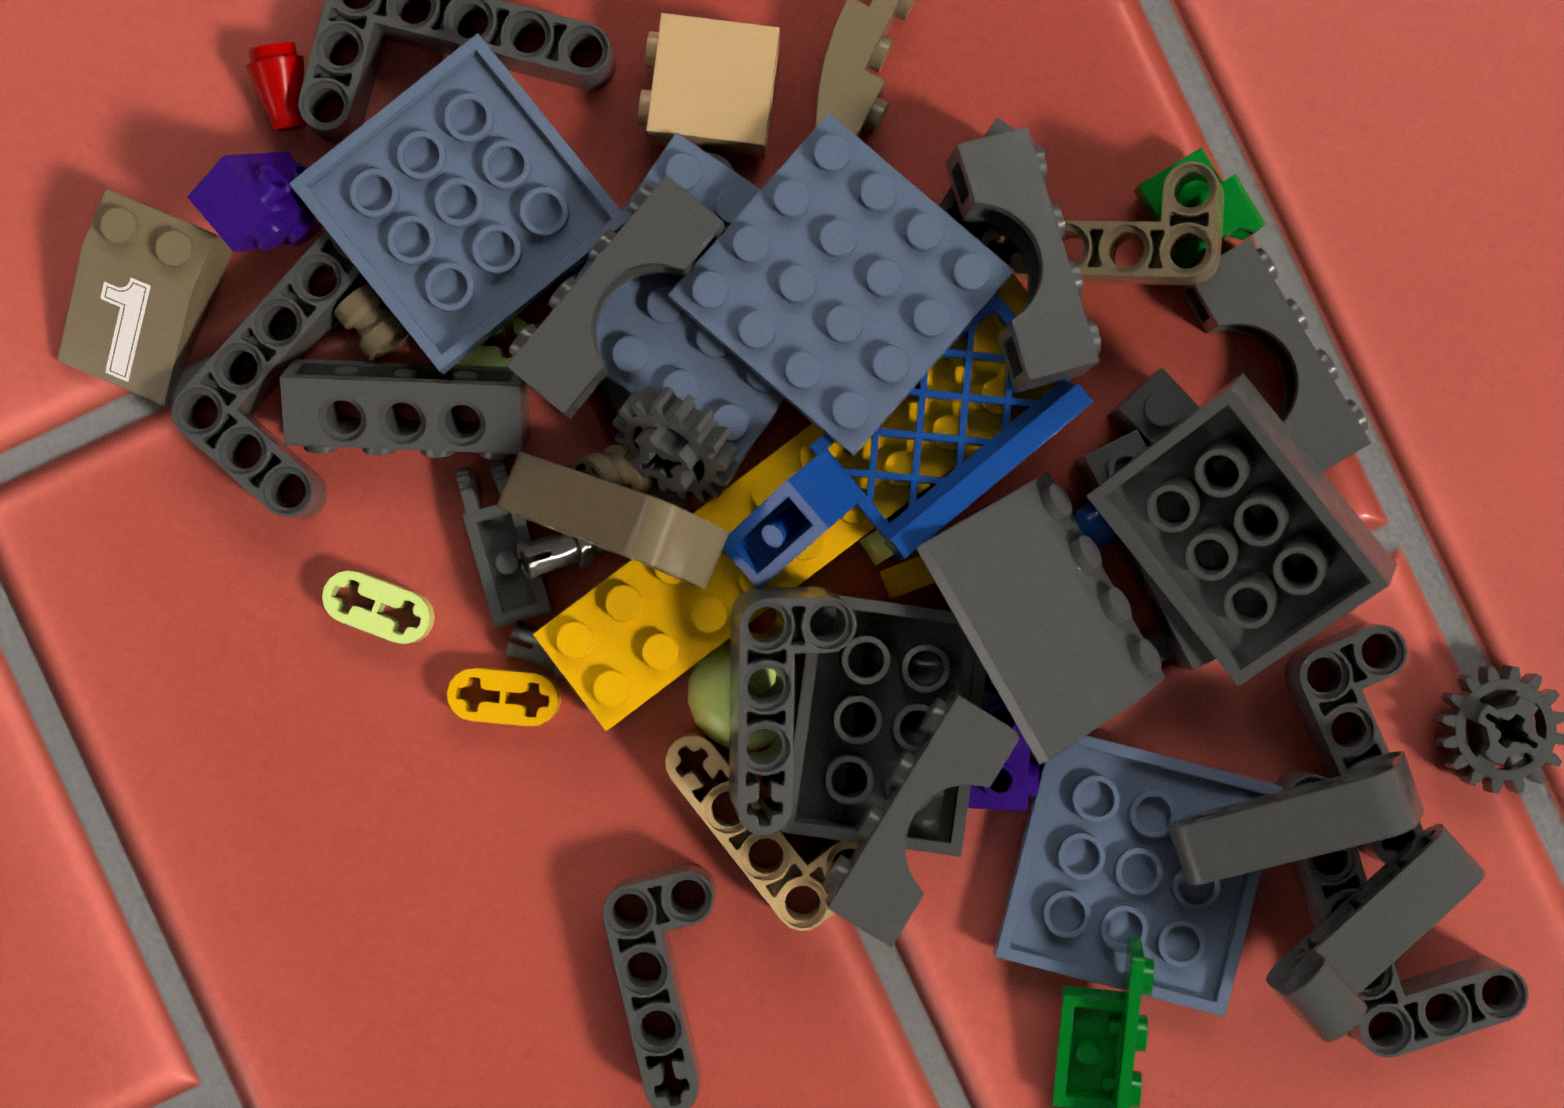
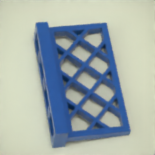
[809,294,1094,561]

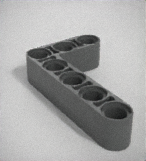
[298,0,616,144]
[172,230,368,520]
[1275,769,1529,1058]

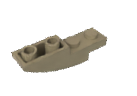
[815,0,916,139]

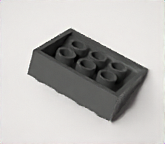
[1087,373,1397,686]
[916,472,1165,765]
[781,595,986,857]

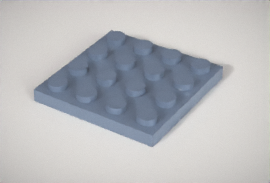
[289,33,628,374]
[668,113,1014,458]
[575,132,785,465]
[993,735,1283,1017]

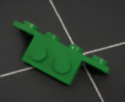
[1052,937,1154,1108]

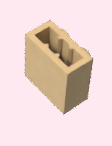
[638,13,780,158]

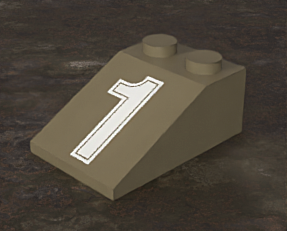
[57,189,233,406]

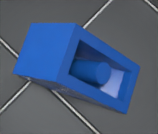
[723,450,865,589]

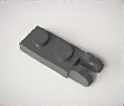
[456,459,554,628]

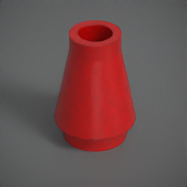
[246,42,307,132]

